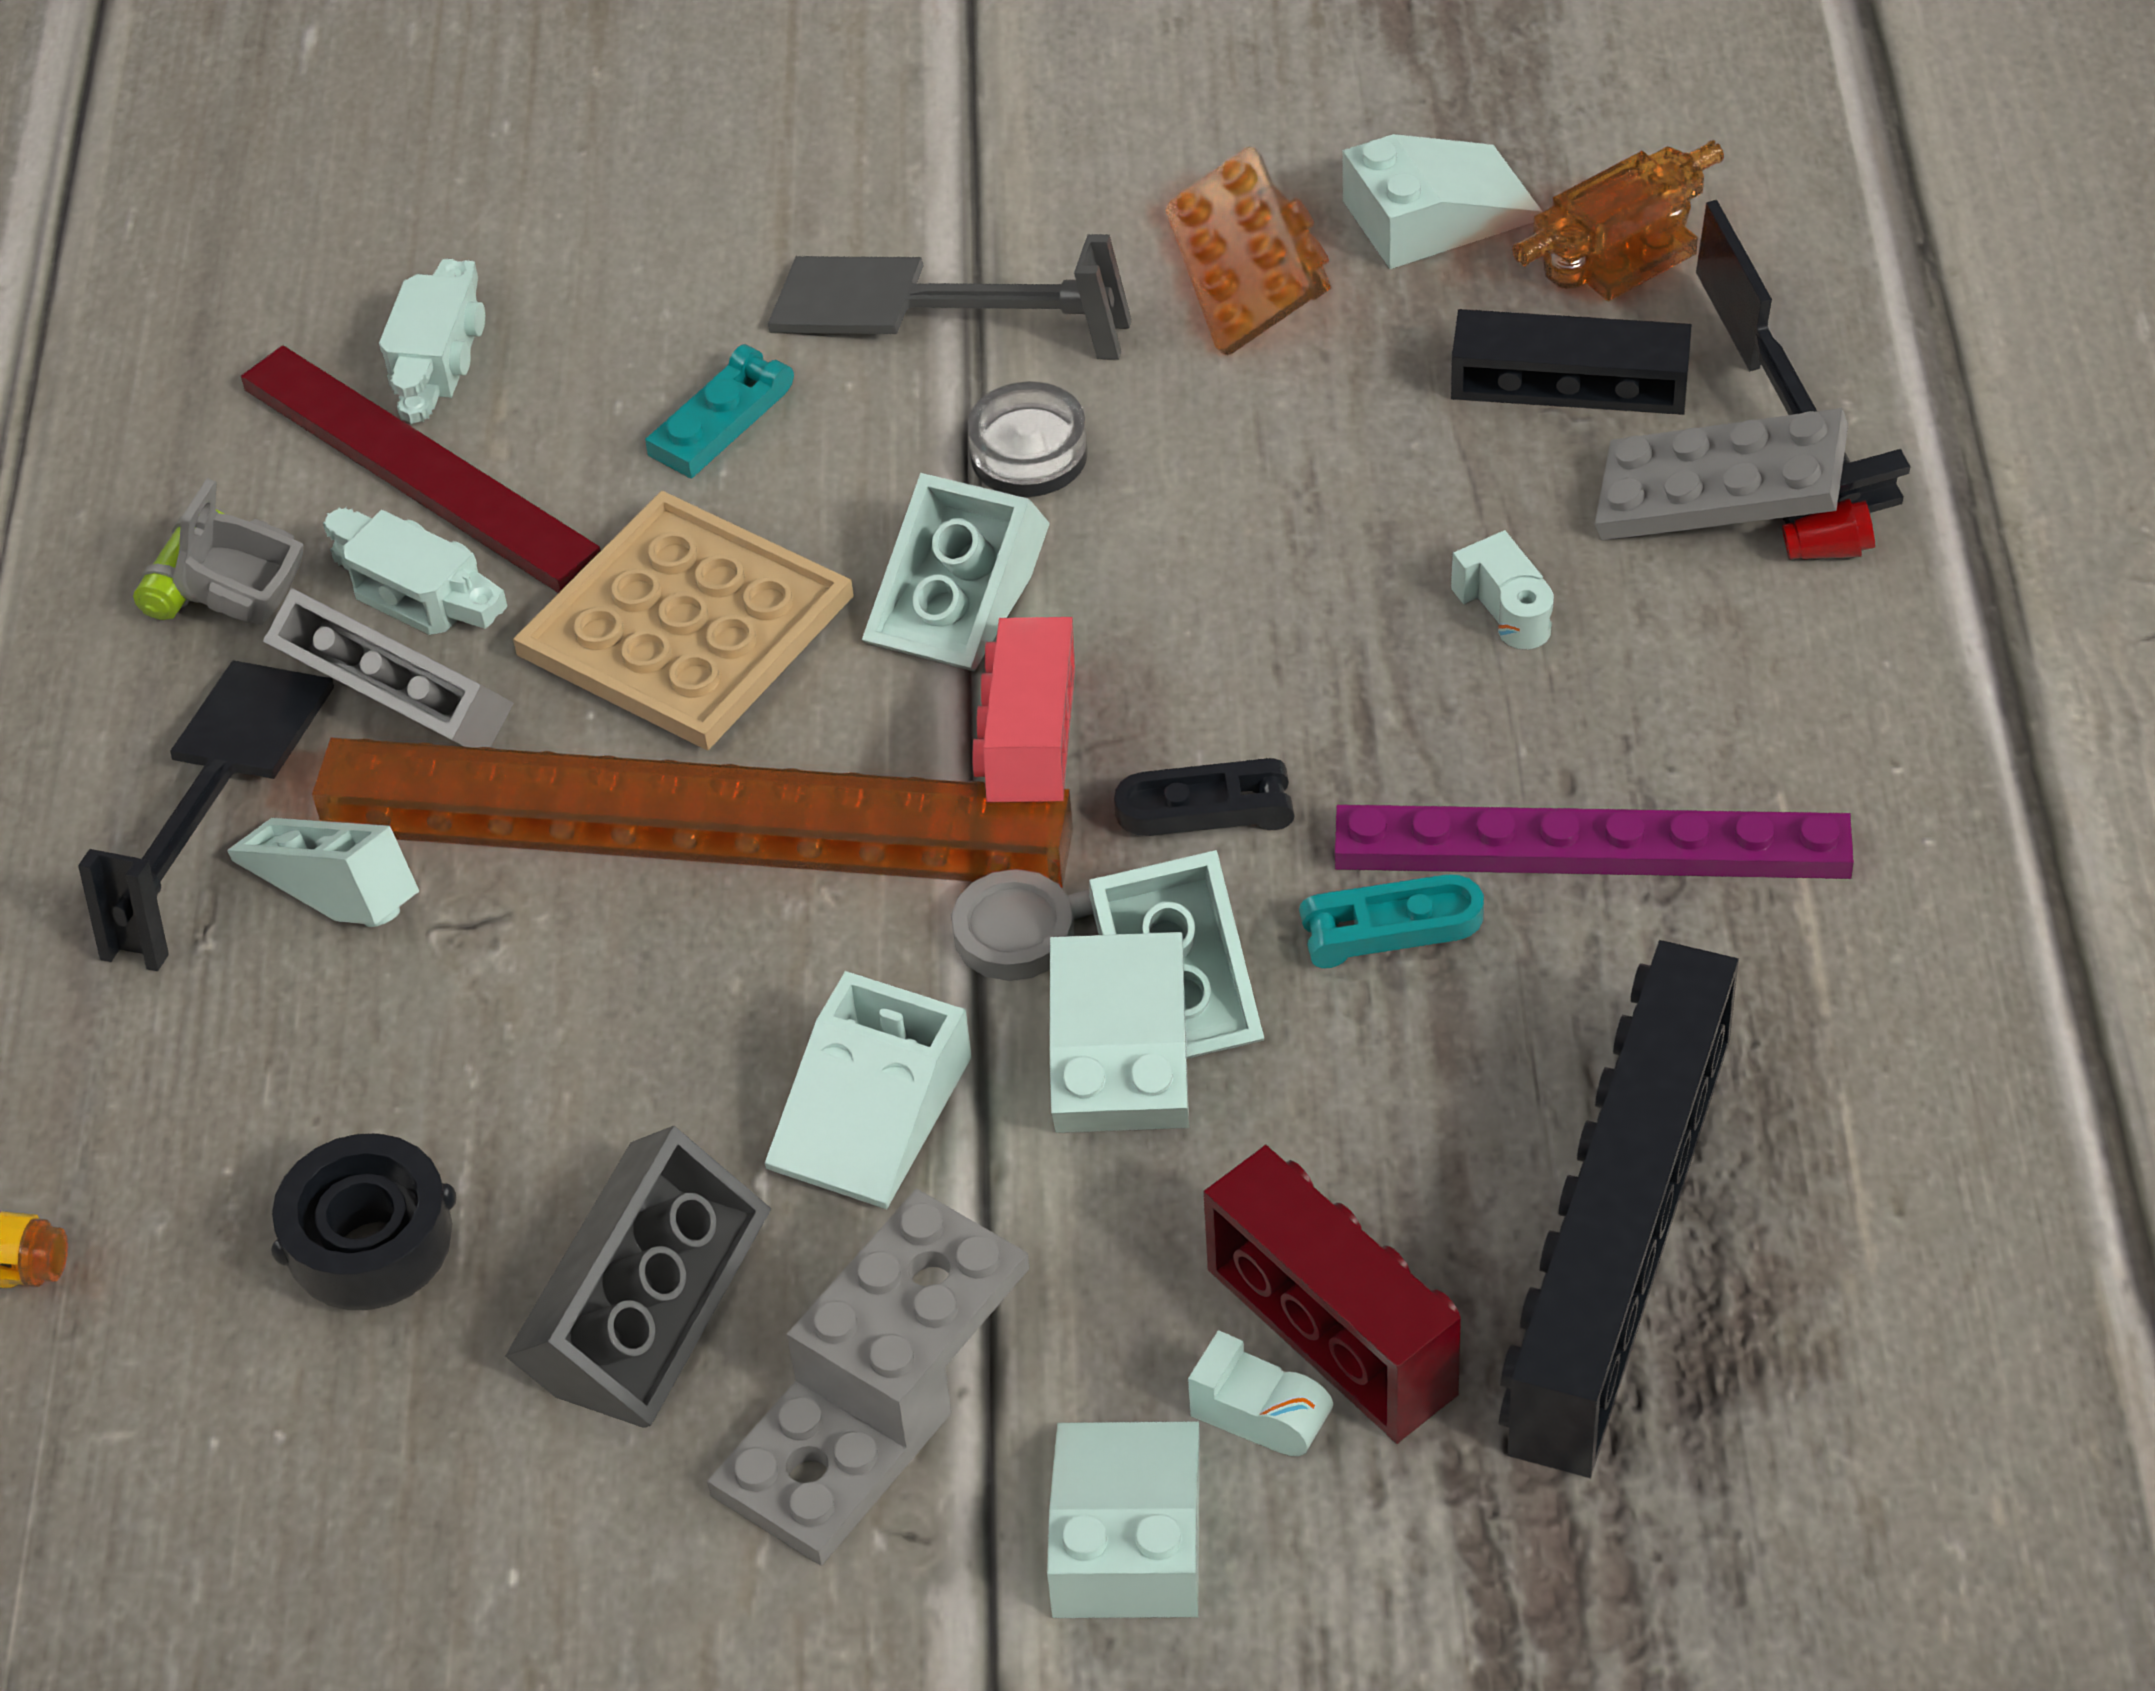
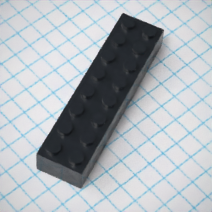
[1499,940,1739,1478]

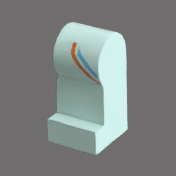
[1451,530,1554,649]
[1188,1330,1334,1456]

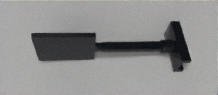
[1696,200,1911,524]
[78,660,334,971]

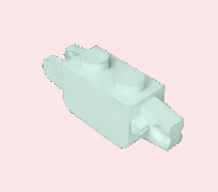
[379,259,485,424]
[323,507,508,635]

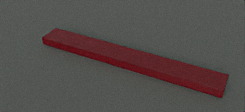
[241,345,601,593]

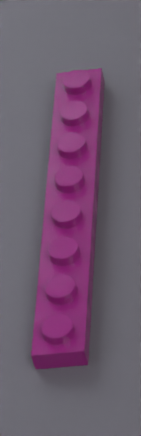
[1335,804,1854,879]

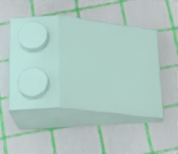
[1342,134,1542,269]
[862,473,1050,671]
[1089,850,1264,1059]
[1050,932,1189,1133]
[1047,1422,1199,1618]

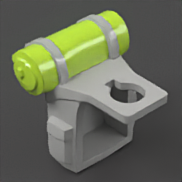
[133,478,304,625]

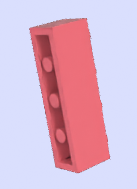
[973,617,1075,802]

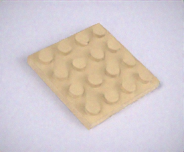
[513,490,854,751]

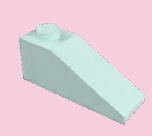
[227,818,419,927]

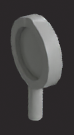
[951,869,1093,981]

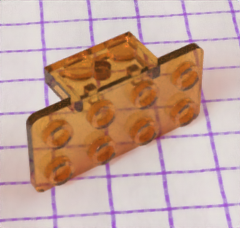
[1166,147,1332,355]

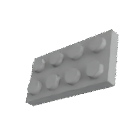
[1595,408,1848,541]

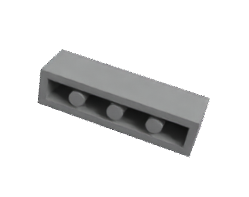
[263,588,514,757]

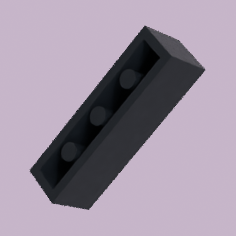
[1451,309,1692,415]

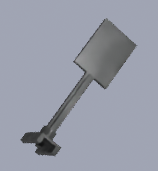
[767,234,1132,359]

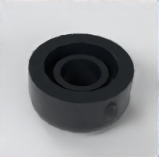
[271,1133,456,1310]

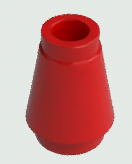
[1782,498,1875,560]

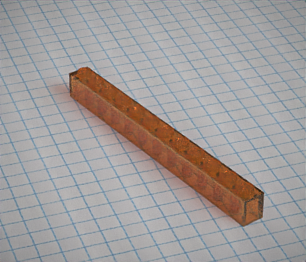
[312,737,1073,888]

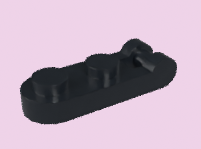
[1114,758,1295,836]

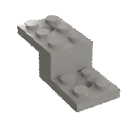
[707,1188,1030,1566]

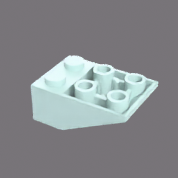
[765,971,972,1209]

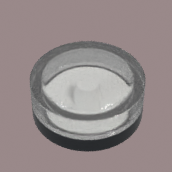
[967,381,1088,497]

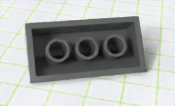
[505,1125,772,1428]

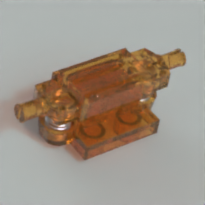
[1512,140,1724,302]

